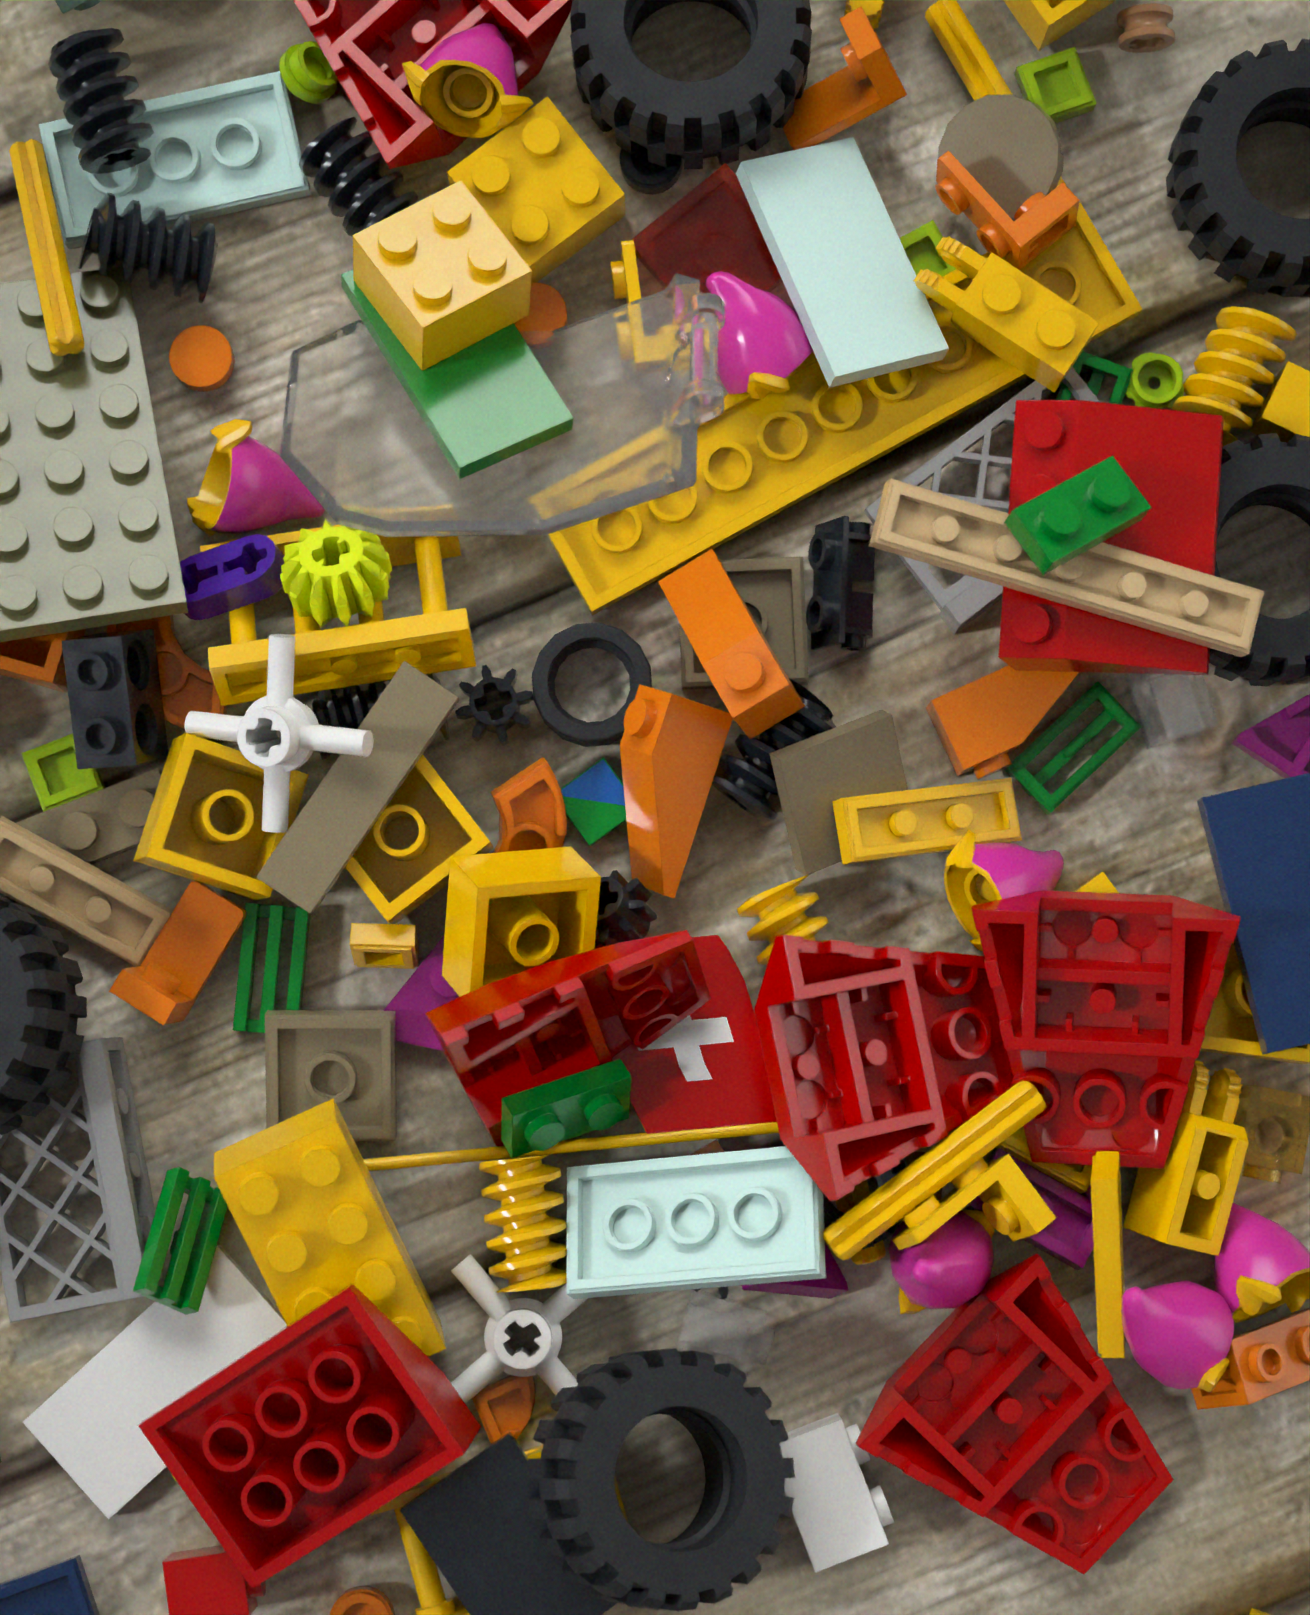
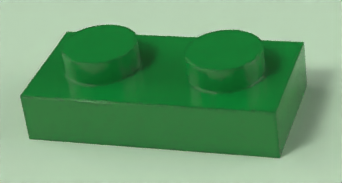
[1004,455,1152,575]
[501,1059,632,1158]

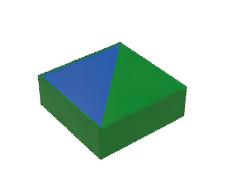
[560,757,626,847]

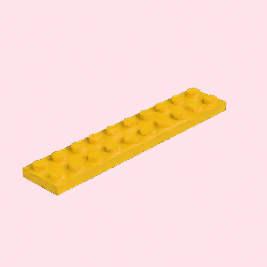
[530,202,1142,616]

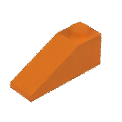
[658,549,805,739]
[926,665,1079,780]
[620,684,733,899]

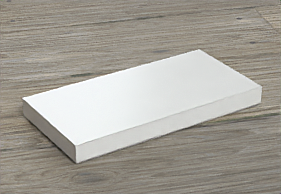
[23,1244,287,1519]

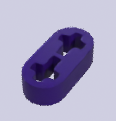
[180,534,284,620]

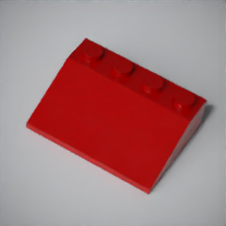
[998,400,1224,675]
[138,1283,481,1589]

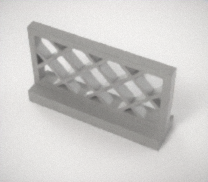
[864,367,1100,635]
[0,1037,167,1323]

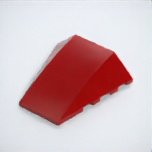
[293,0,573,169]
[971,890,1240,1169]
[425,930,711,1147]
[754,935,1013,1201]
[855,1253,1174,1574]

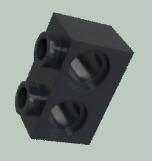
[62,629,169,769]

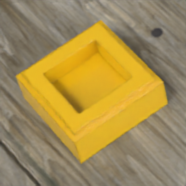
[349,923,419,969]

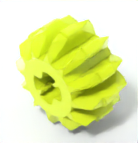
[280,517,392,628]

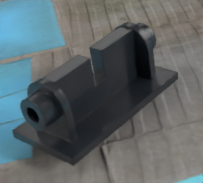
[806,516,875,651]

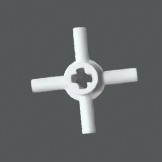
[185,634,374,833]
[451,1254,588,1404]

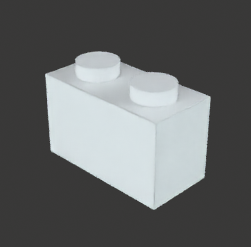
[780,1413,894,1573]

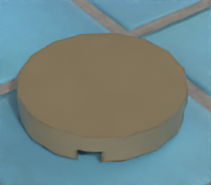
[938,94,1064,220]

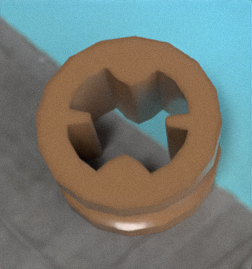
[1117,3,1175,53]

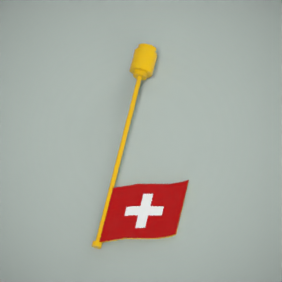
[363,935,779,1171]

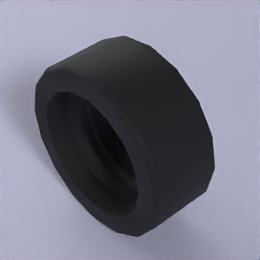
[532,622,652,747]

